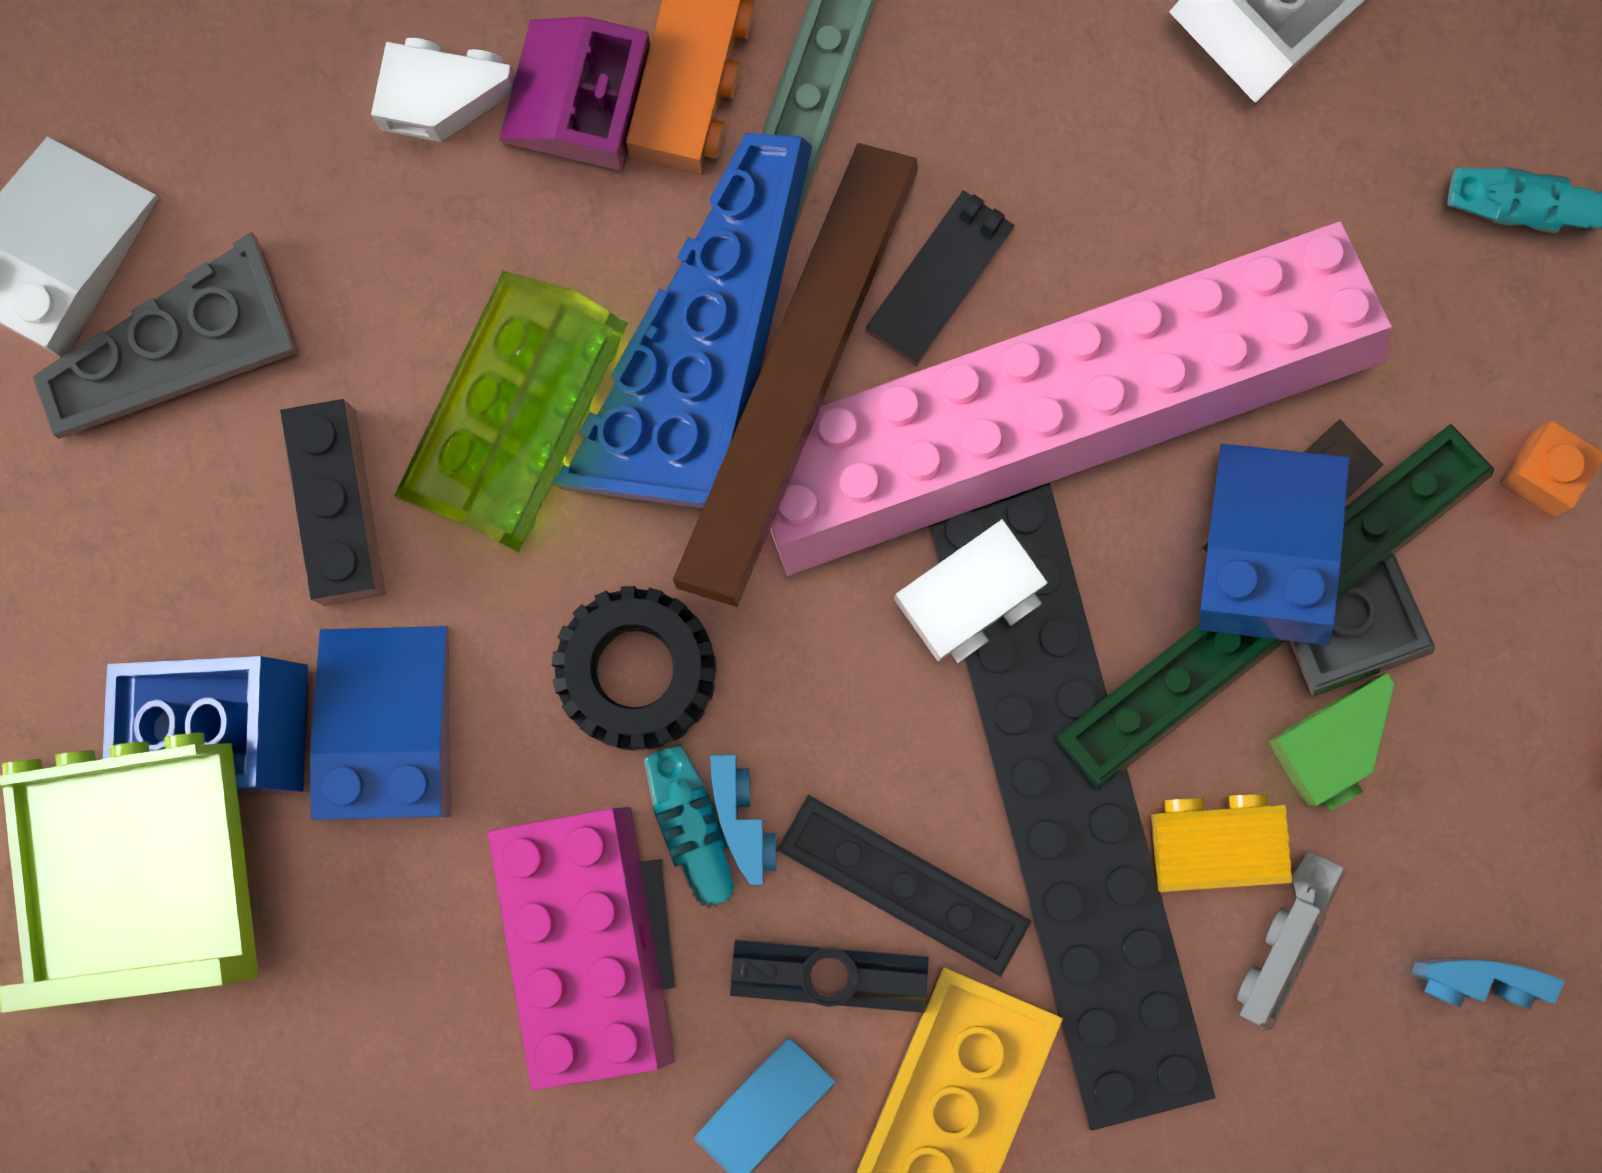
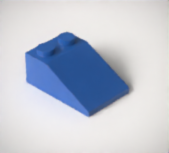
[1199,444,1349,645]
[310,626,451,820]
[103,656,308,794]

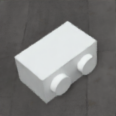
[894,519,1048,663]

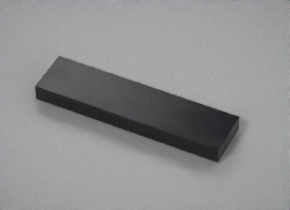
[777,795,1032,977]

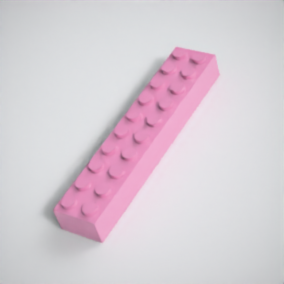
[770,221,1392,576]

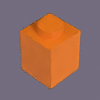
[1500,420,1602,517]

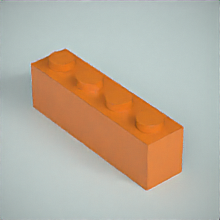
[626,0,756,175]

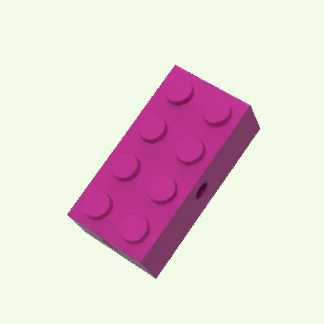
[488,807,675,1091]

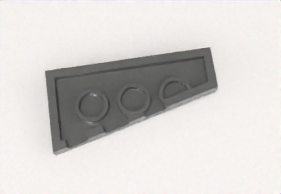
[33,232,297,439]

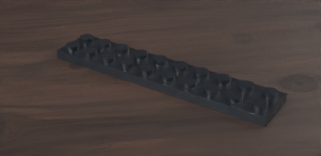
[928,482,1216,1131]

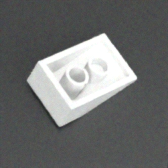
[1169,0,1366,103]
[0,136,159,357]

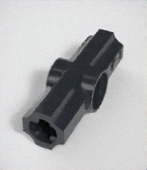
[730,939,929,1013]

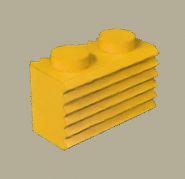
[1150,793,1292,892]

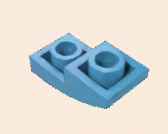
[710,755,776,885]
[1411,958,1565,1010]
[694,1037,836,1173]

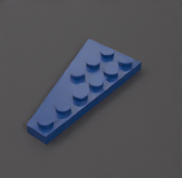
[551,133,812,508]

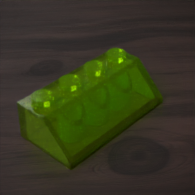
[394,271,628,553]

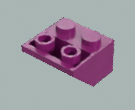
[499,16,651,171]

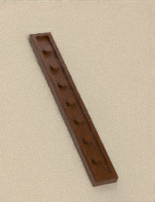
[673,143,918,607]

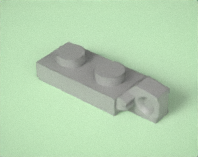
[1237,852,1346,1031]

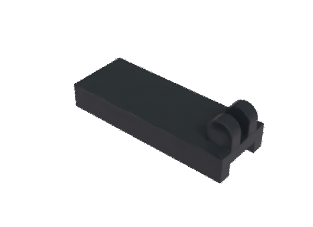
[865,190,1015,367]

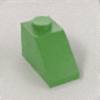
[1267,673,1395,811]

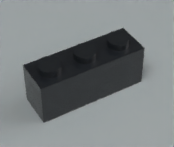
[280,399,386,606]

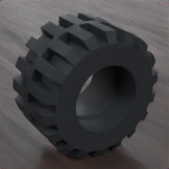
[552,586,717,751]

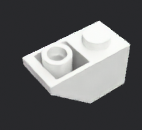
[371,38,515,142]

